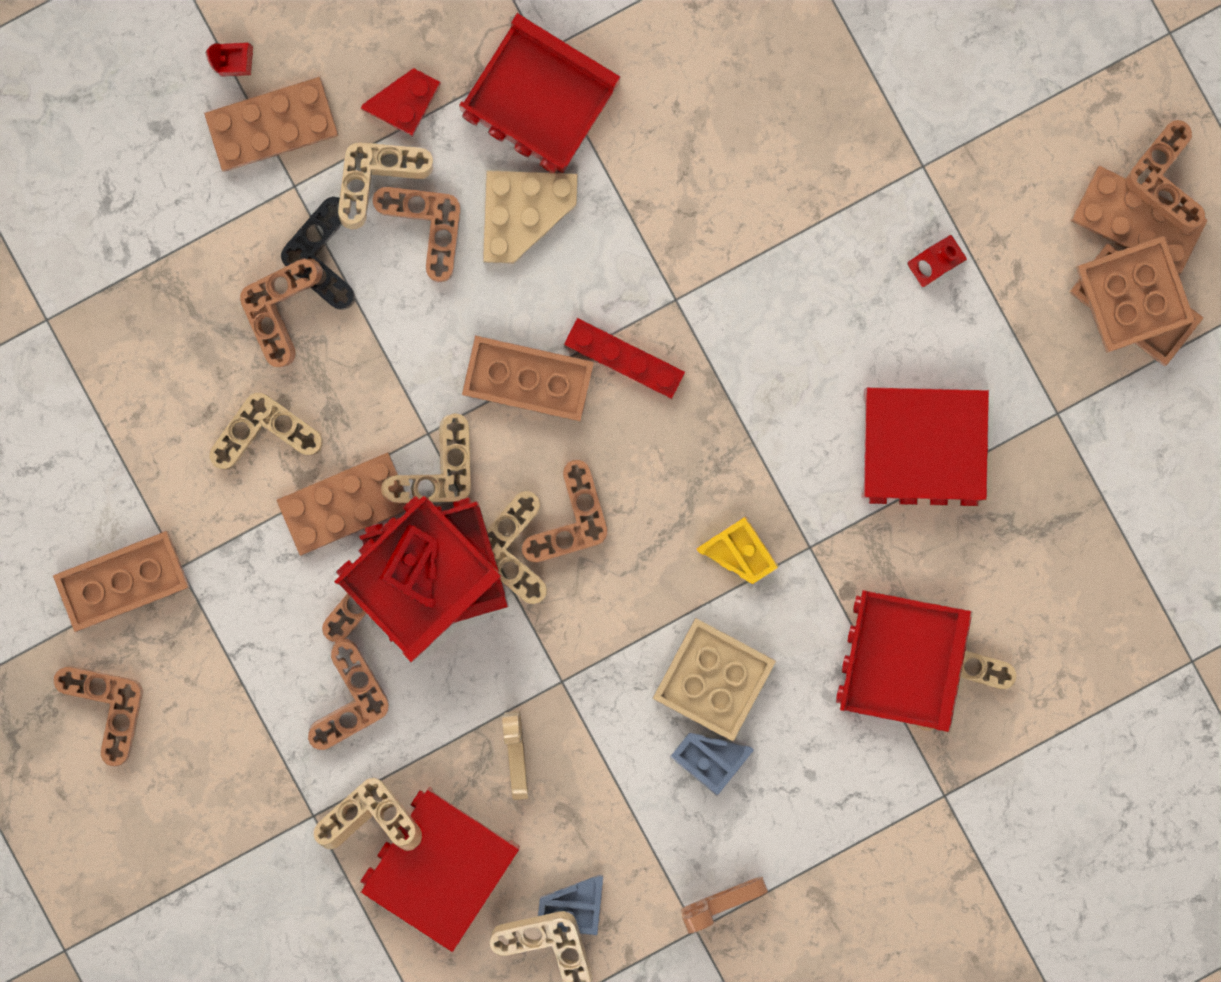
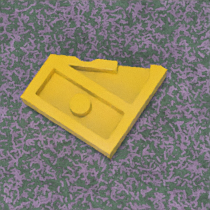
[696,516,779,584]

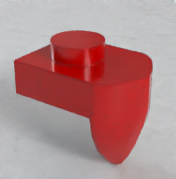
[205,42,253,77]

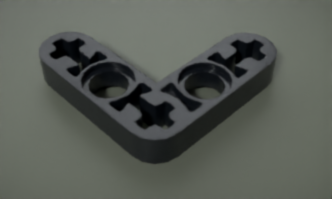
[281,196,355,310]

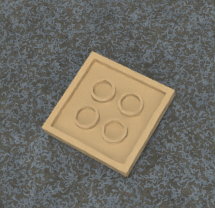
[653,618,776,741]

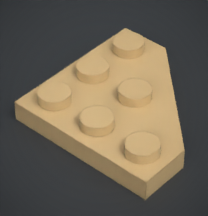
[483,171,578,264]

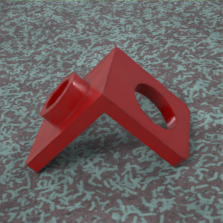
[907,235,967,287]

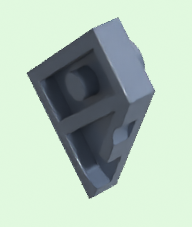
[669,733,754,796]
[538,875,603,935]

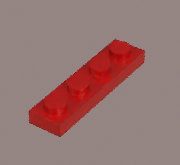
[564,318,685,400]

